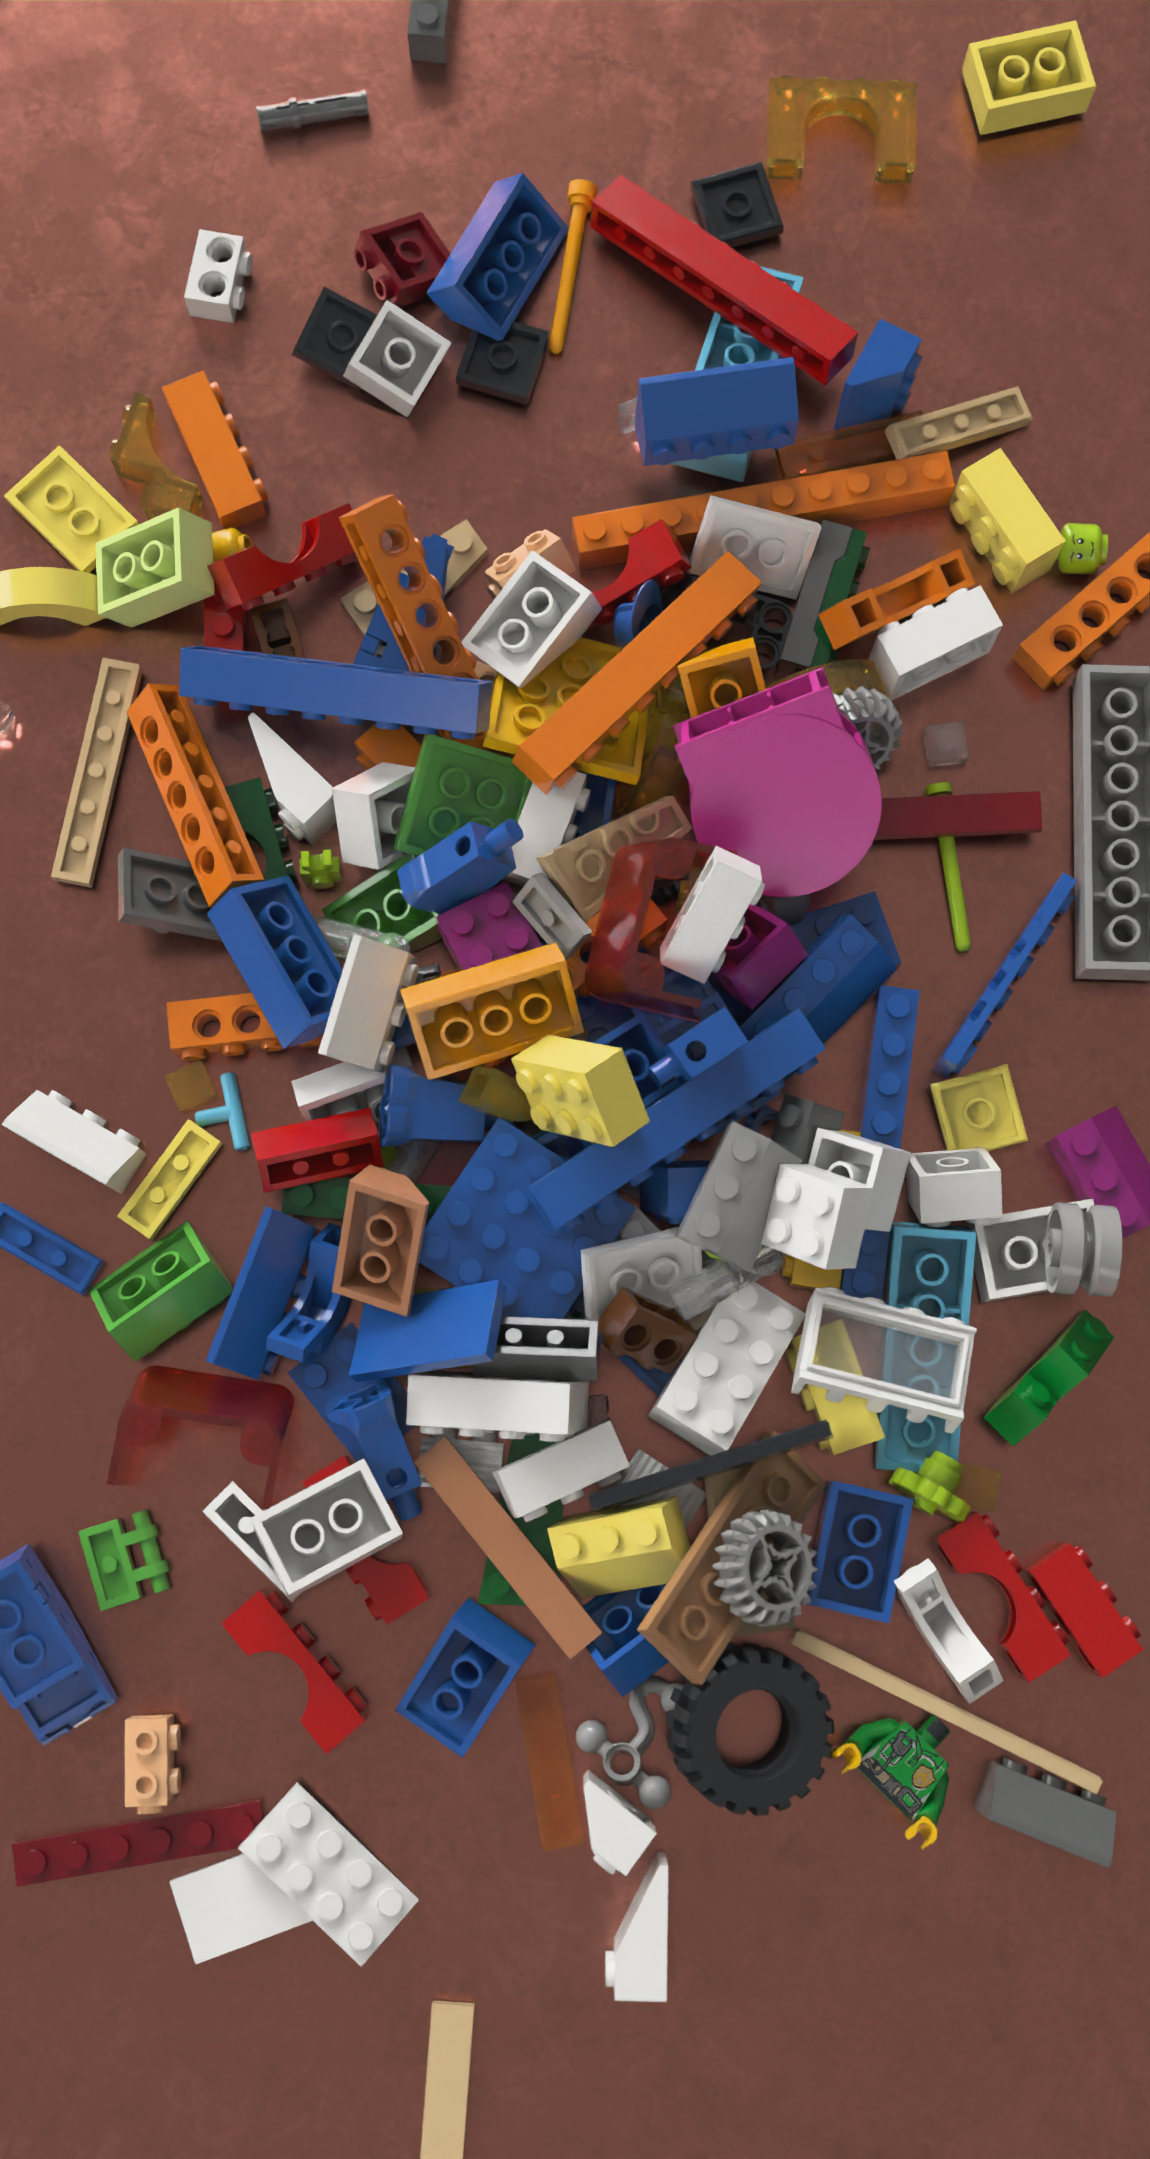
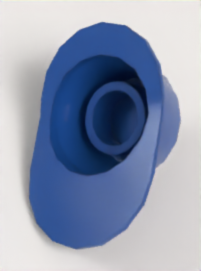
[613,580,664,650]

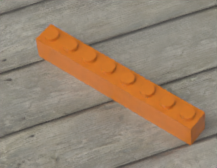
[512,551,762,795]

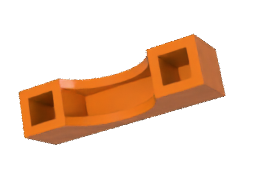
[818,549,976,650]

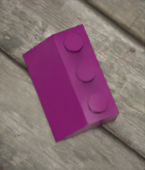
[1046,1106,1150,1239]

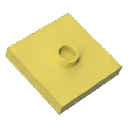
[929,1064,1028,1152]

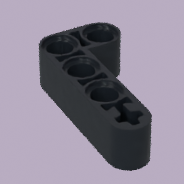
[659,571,793,681]

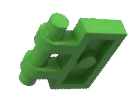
[78,1509,170,1611]

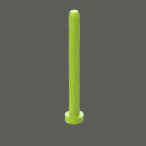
[924,782,971,952]

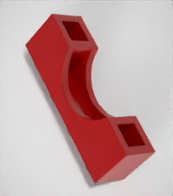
[207,503,358,611]
[581,519,693,638]
[302,1455,432,1625]
[931,1511,1071,1682]
[221,1589,369,1754]

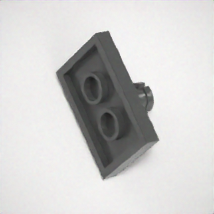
[118,847,222,941]

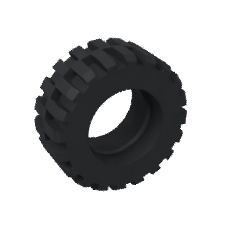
[665,1643,835,1816]

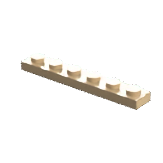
[51,658,143,888]

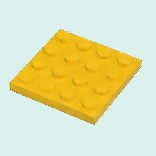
[483,637,649,785]

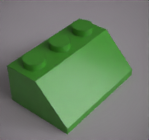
[88,1220,233,1362]

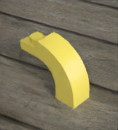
[0,567,105,626]

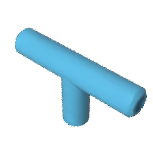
[195,1072,250,1151]

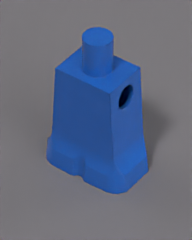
[397,819,523,915]
[379,1064,513,1147]
[326,1381,422,1521]

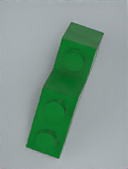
[984,1309,1115,1447]

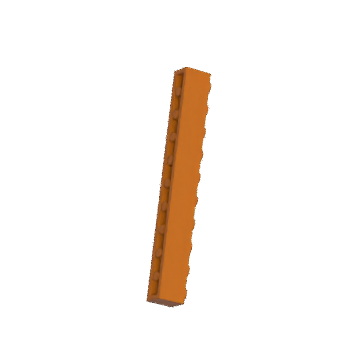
[572,451,955,571]

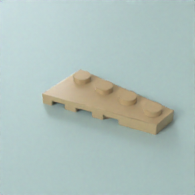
[340,519,488,637]
[536,796,692,922]

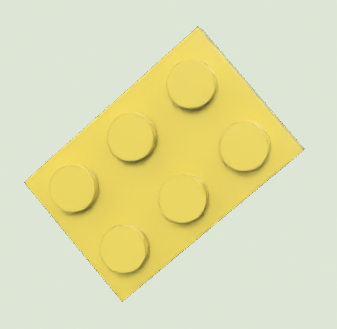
[4,445,139,573]

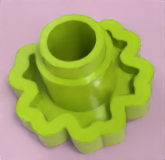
[889,1450,971,1523]

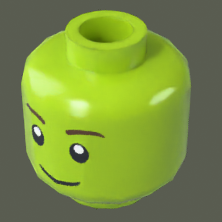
[1056,523,1108,575]

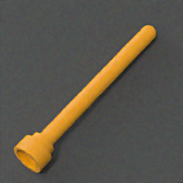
[549,179,598,354]

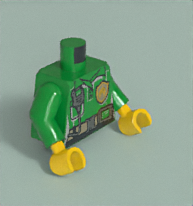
[830,1714,951,1850]

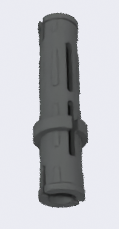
[256,90,369,132]

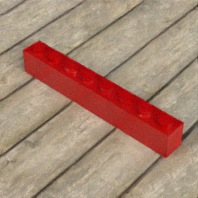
[591,175,858,386]

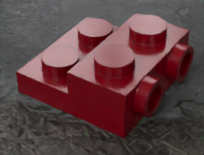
[354,212,450,307]

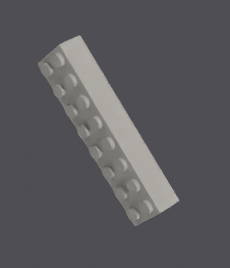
[1072,664,1150,981]

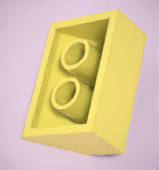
[785,1319,886,1456]
[547,1496,690,1598]

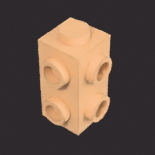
[484,529,577,600]
[125,1714,181,1814]

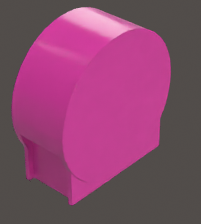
[673,667,882,897]

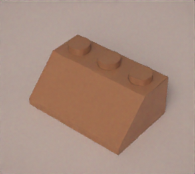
[332,1165,429,1317]

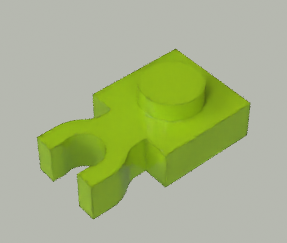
[299,849,343,889]

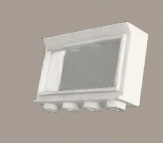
[791,1287,977,1433]

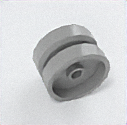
[1044,1202,1122,1297]

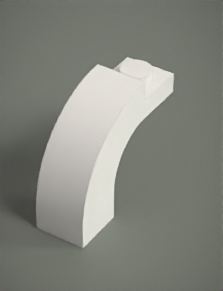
[894,1558,1004,1704]

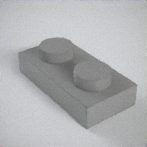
[512,872,592,960]

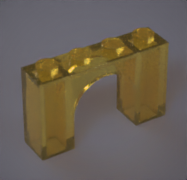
[765,76,917,184]

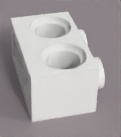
[184,229,252,323]

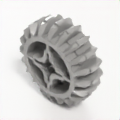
[832,686,904,770]
[712,1510,820,1626]

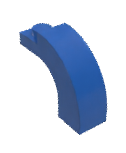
[266,1223,352,1363]

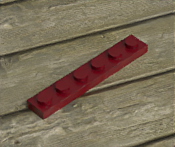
[12,1799,265,1887]

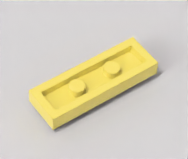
[117,1119,223,1240]

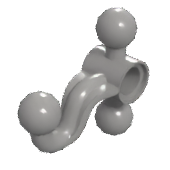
[575,1676,684,1810]

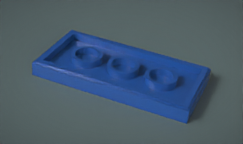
[349,1280,507,1382]

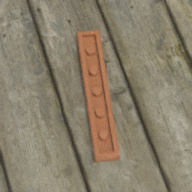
[413,1436,602,1659]

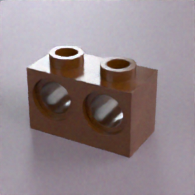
[250,598,305,658]
[598,1286,698,1374]

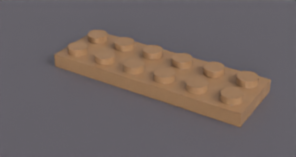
[637,1431,827,1685]

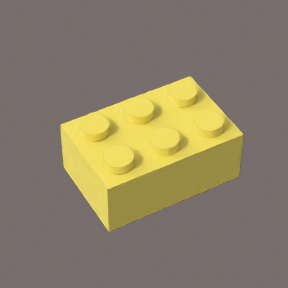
[962,21,1096,135]
[950,448,1065,594]
[511,1035,650,1147]

